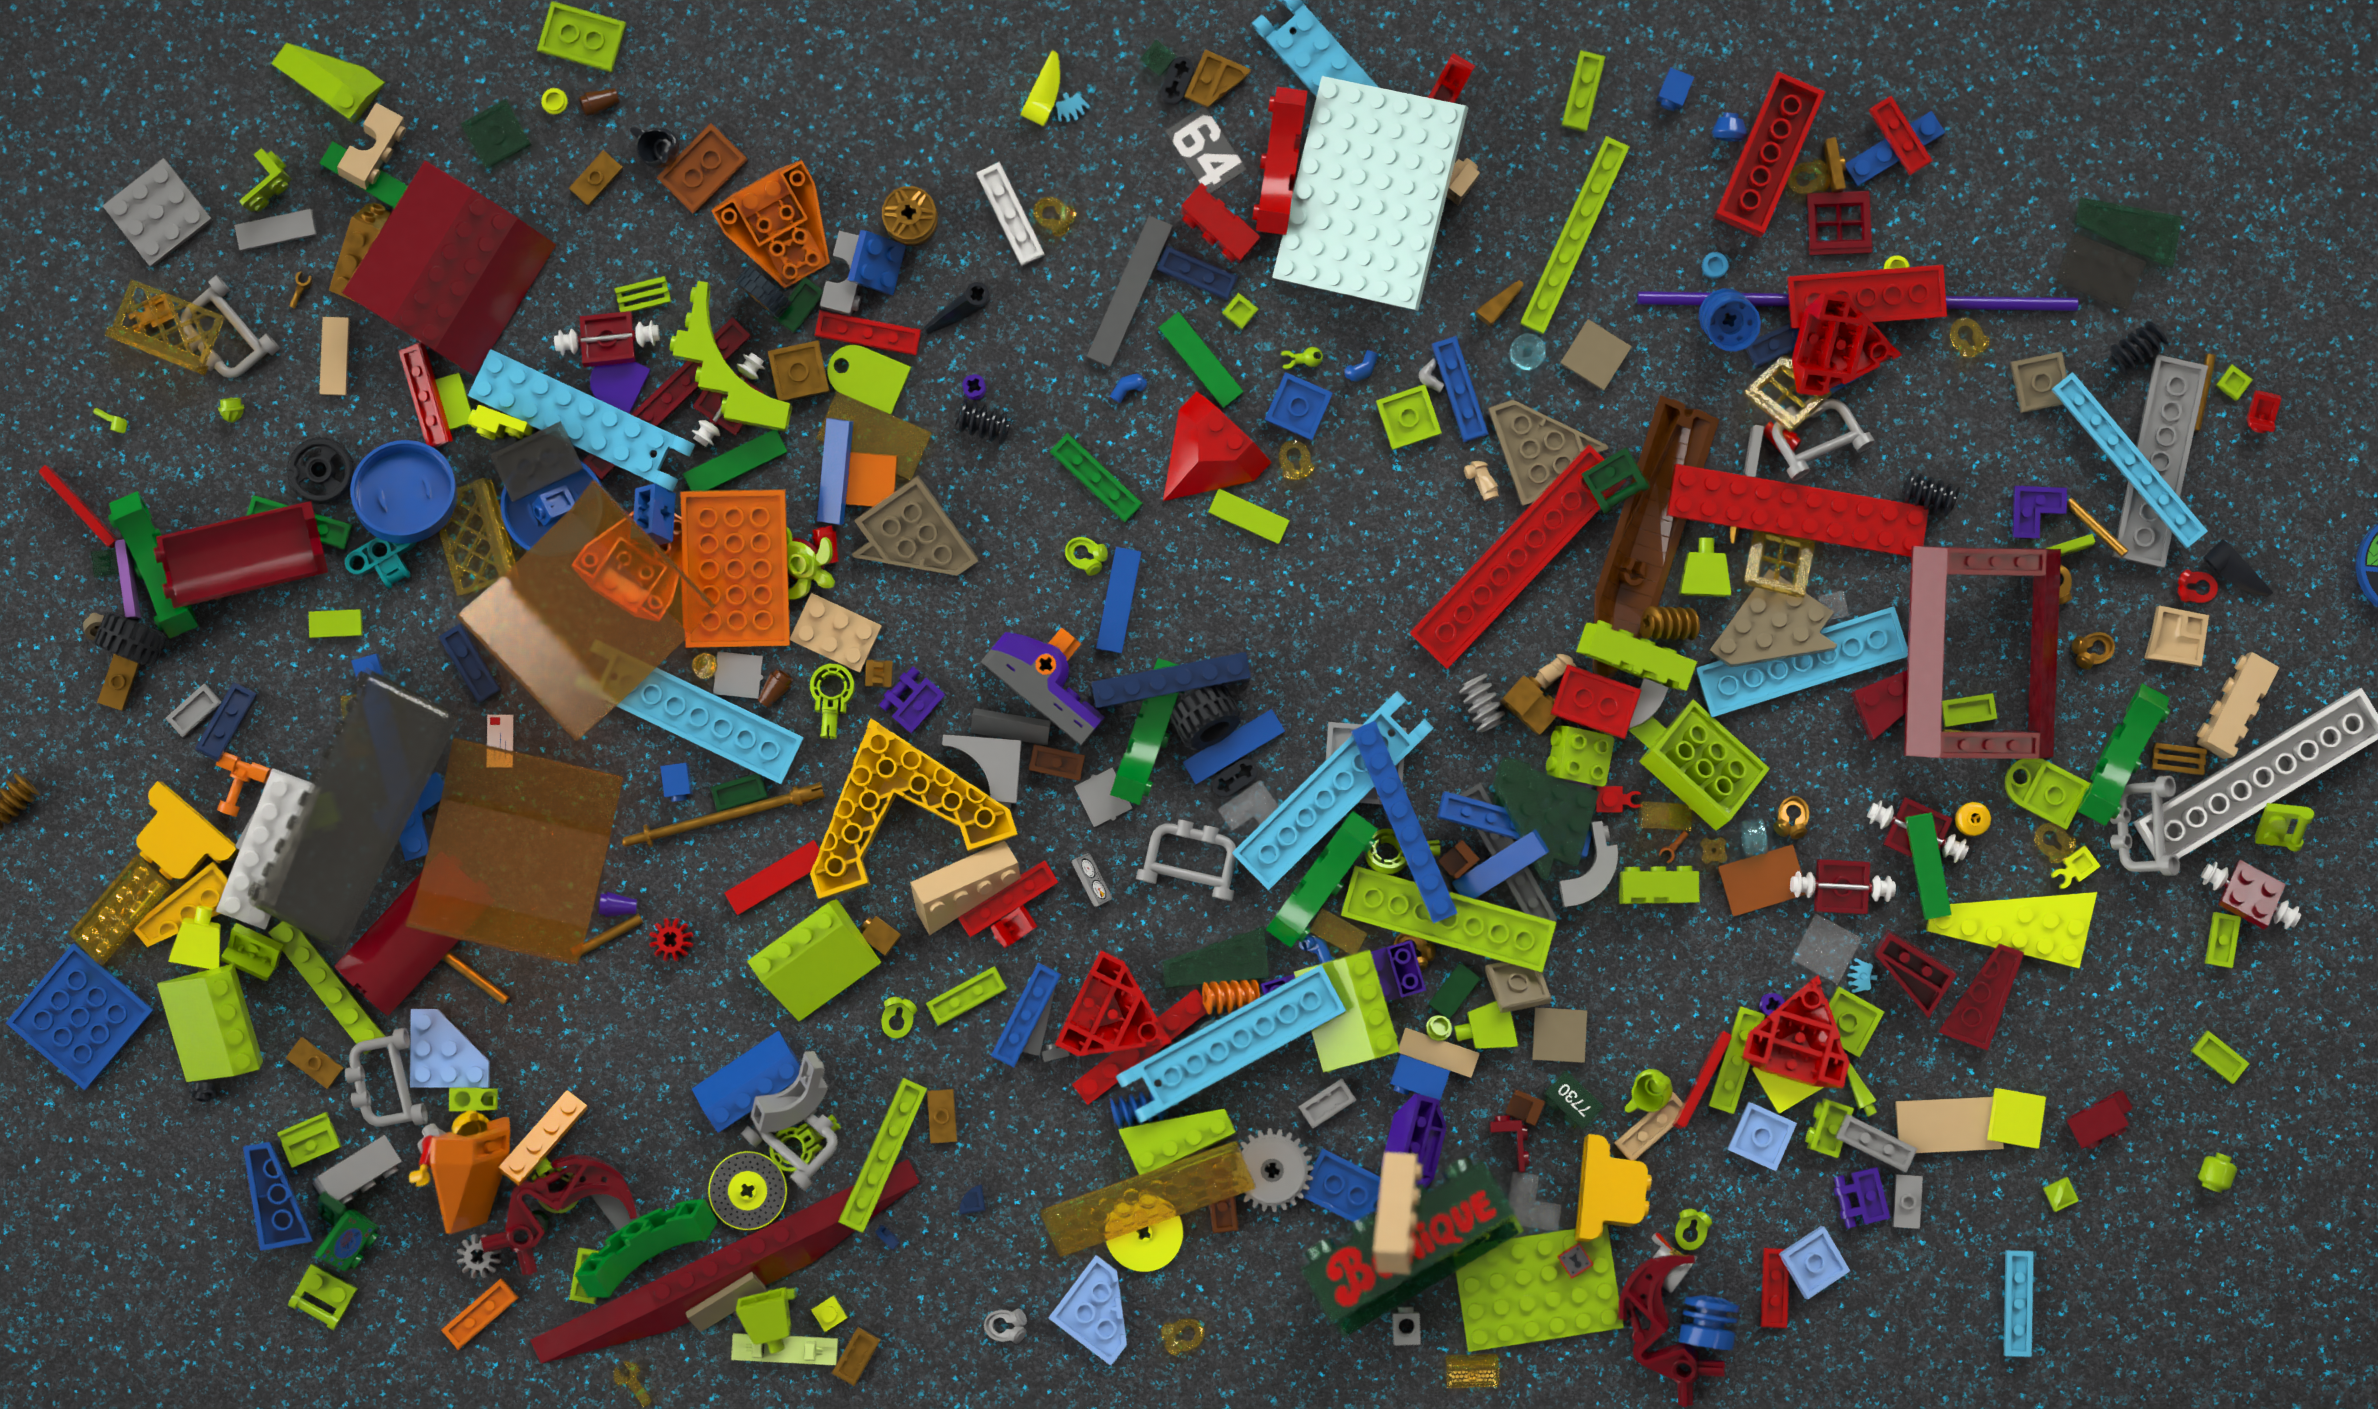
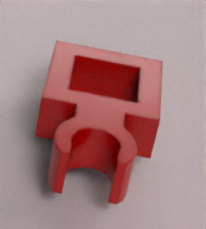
[1596,786,1641,813]

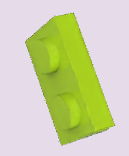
[221,923,283,981]
[1805,1098,1854,1158]

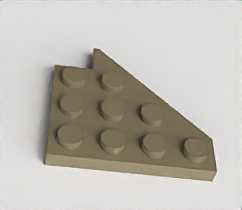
[1488,400,1608,507]
[852,475,979,576]
[1709,569,1837,667]

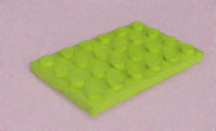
[1452,1224,1624,1352]

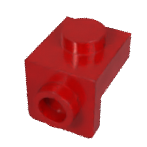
[2246,390,2281,433]
[991,905,1038,948]

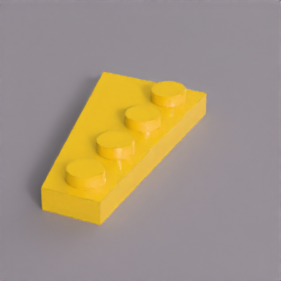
[131,861,228,947]

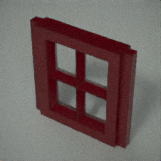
[1806,191,1872,256]

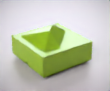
[2043,1177,2079,1212]

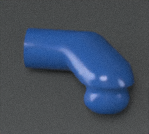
[1344,350,1379,382]
[1109,374,1147,403]
[1299,934,1333,964]

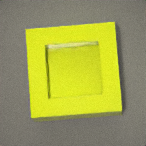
[811,1296,848,1332]

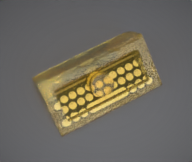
[1446,1354,1499,1388]

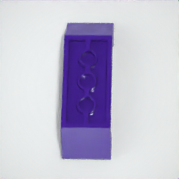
[1261,940,1426,1002]

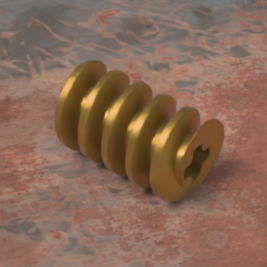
[1640,606,1700,641]
[0,773,40,830]

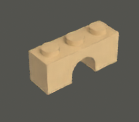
[337,103,406,190]

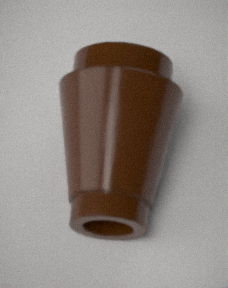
[579,88,619,117]
[757,668,793,708]

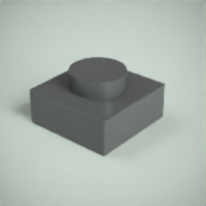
[1042,1043,1070,1062]

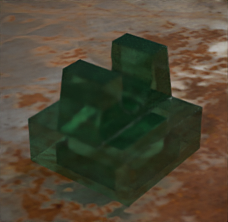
[91,548,119,578]

